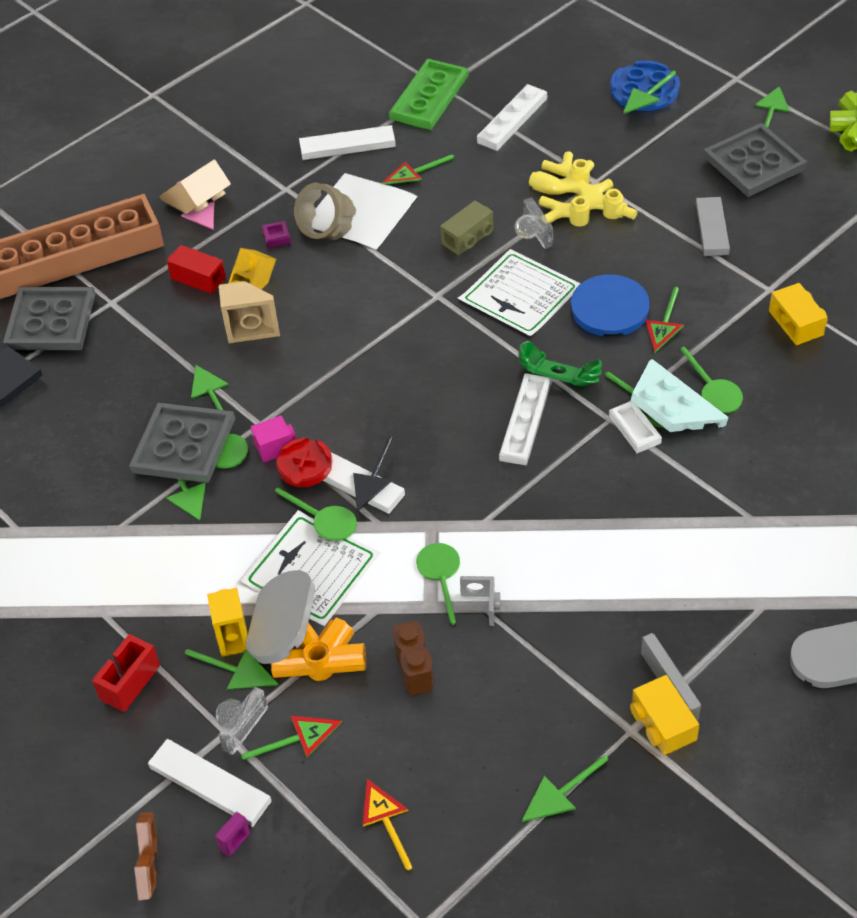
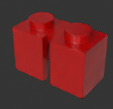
[92,634,160,712]

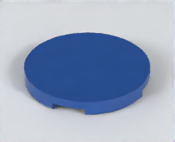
[610,61,680,111]
[571,275,650,336]

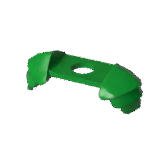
[518,341,602,386]

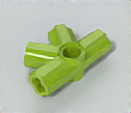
[829,91,857,152]

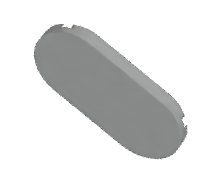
[246,570,315,664]
[790,621,857,688]

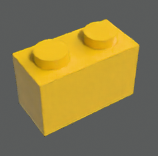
[769,283,828,345]
[207,587,248,657]
[630,675,699,756]

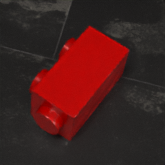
[167,245,226,294]

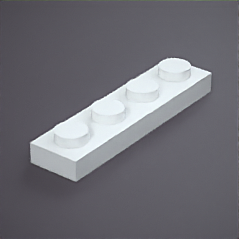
[477,84,547,151]

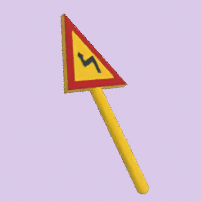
[363,779,412,870]

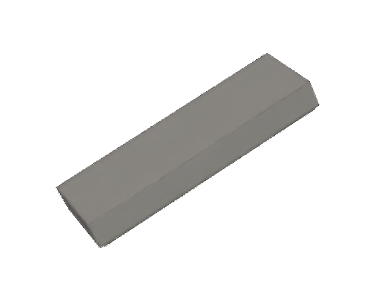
[695,197,730,256]
[641,633,701,722]

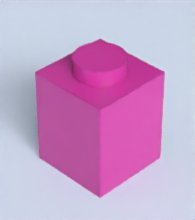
[250,415,296,463]

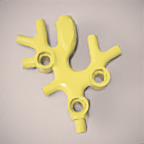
[529,152,637,226]

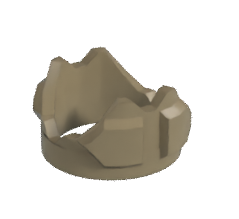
[294,182,356,240]

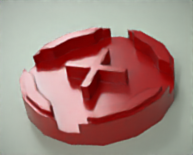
[276,438,333,487]

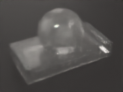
[515,198,553,249]
[216,687,268,755]

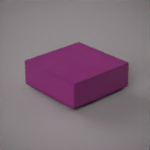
[262,221,291,248]
[215,811,250,857]

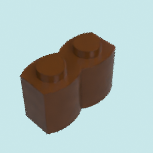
[393,620,434,696]

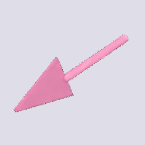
[177,181,214,230]

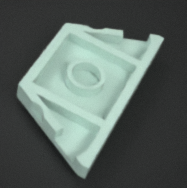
[631,359,728,432]

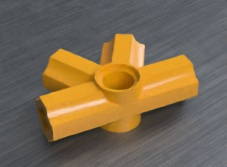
[271,618,366,681]

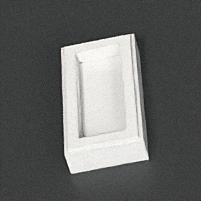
[609,401,662,453]

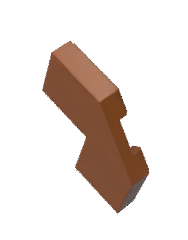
[134,812,157,900]

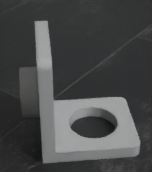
[460,576,501,626]

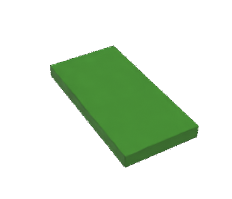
[389,59,469,130]

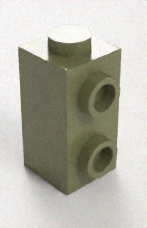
[440,201,493,255]

